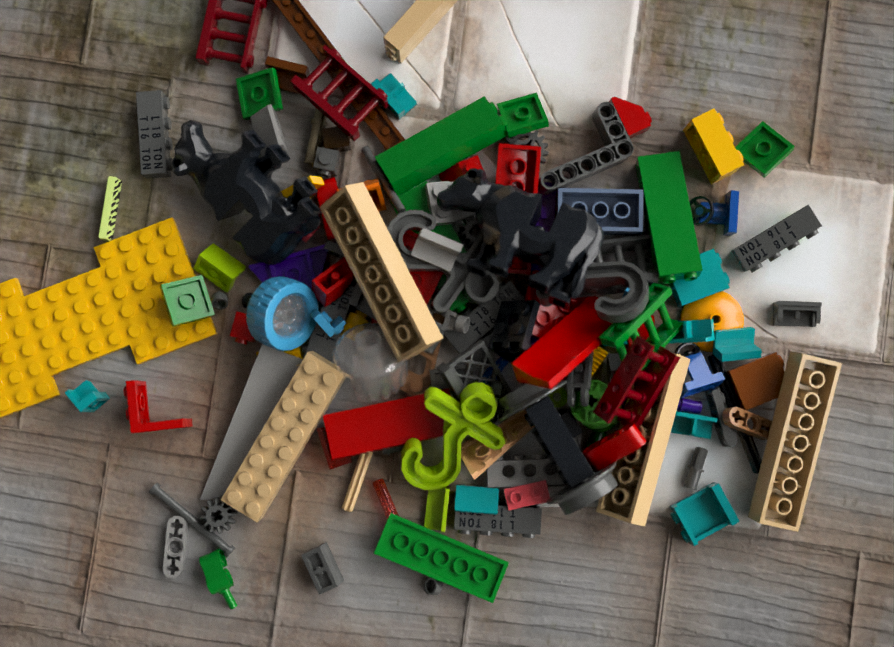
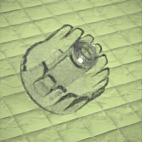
[333,323,408,402]

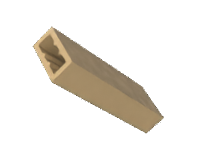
[383,0,458,64]

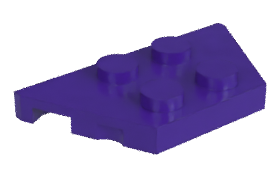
[249,244,327,301]

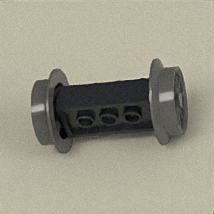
[498,380,618,515]

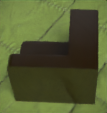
[322,126,351,152]

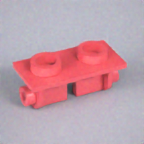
[504,480,550,510]

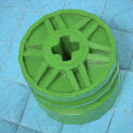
[571,380,623,432]

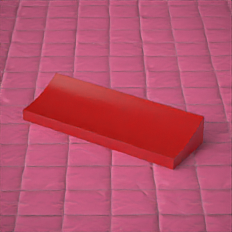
[495,143,541,275]
[511,296,613,389]
[322,388,451,460]

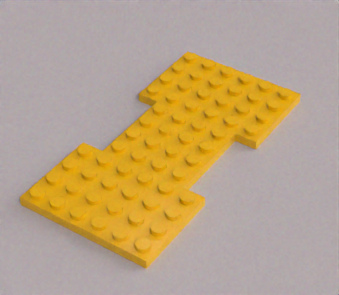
[0,217,217,418]

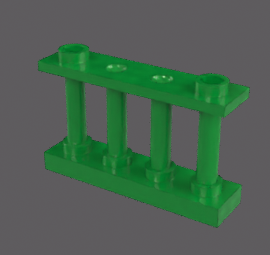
[599,283,683,373]

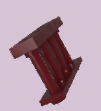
[196,0,268,74]
[291,45,389,142]
[593,336,680,429]

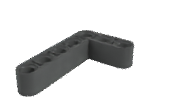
[538,102,634,195]

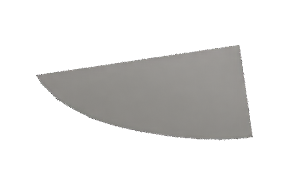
[200,344,303,500]

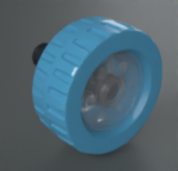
[242,276,318,351]

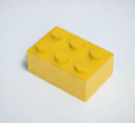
[683,108,744,185]

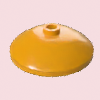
[680,291,744,352]

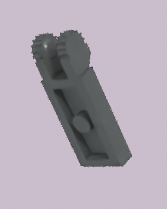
[567,351,594,407]
[705,388,738,447]

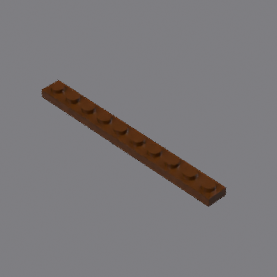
[272,0,405,150]

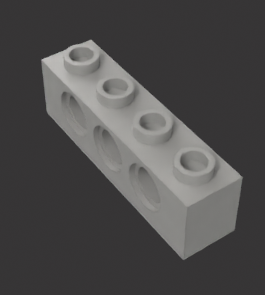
[486,454,569,487]

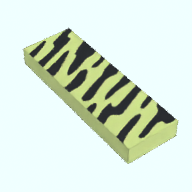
[98,176,122,242]

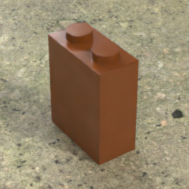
[726,352,785,410]

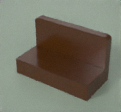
[265,56,310,95]

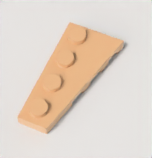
[461,407,535,480]

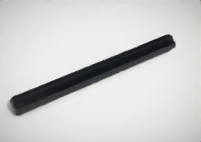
[708,354,762,474]

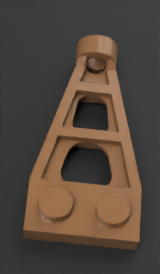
[384,313,445,396]

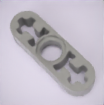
[163,515,189,579]

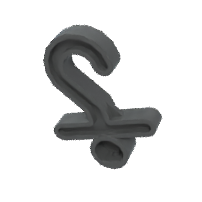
[387,210,499,314]
[536,261,649,323]

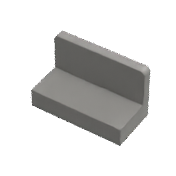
[411,228,463,272]

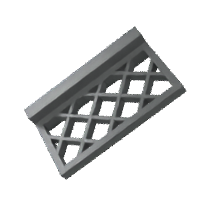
[436,340,512,426]

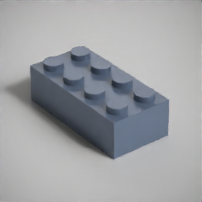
[555,188,643,236]

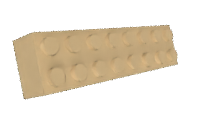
[320,182,443,362]
[221,351,349,522]
[748,351,842,532]
[596,353,690,526]

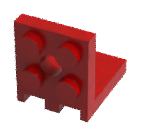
[124,380,193,433]

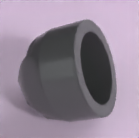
[211,291,228,310]
[424,577,443,595]

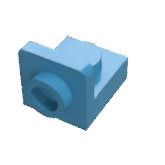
[310,308,346,337]

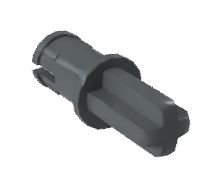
[684,447,708,490]

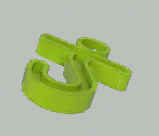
[401,382,505,490]

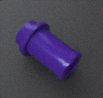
[677,398,703,414]

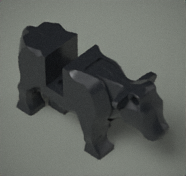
[172,120,322,265]
[437,168,604,310]

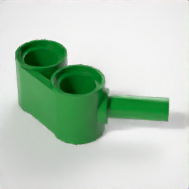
[199,548,237,609]

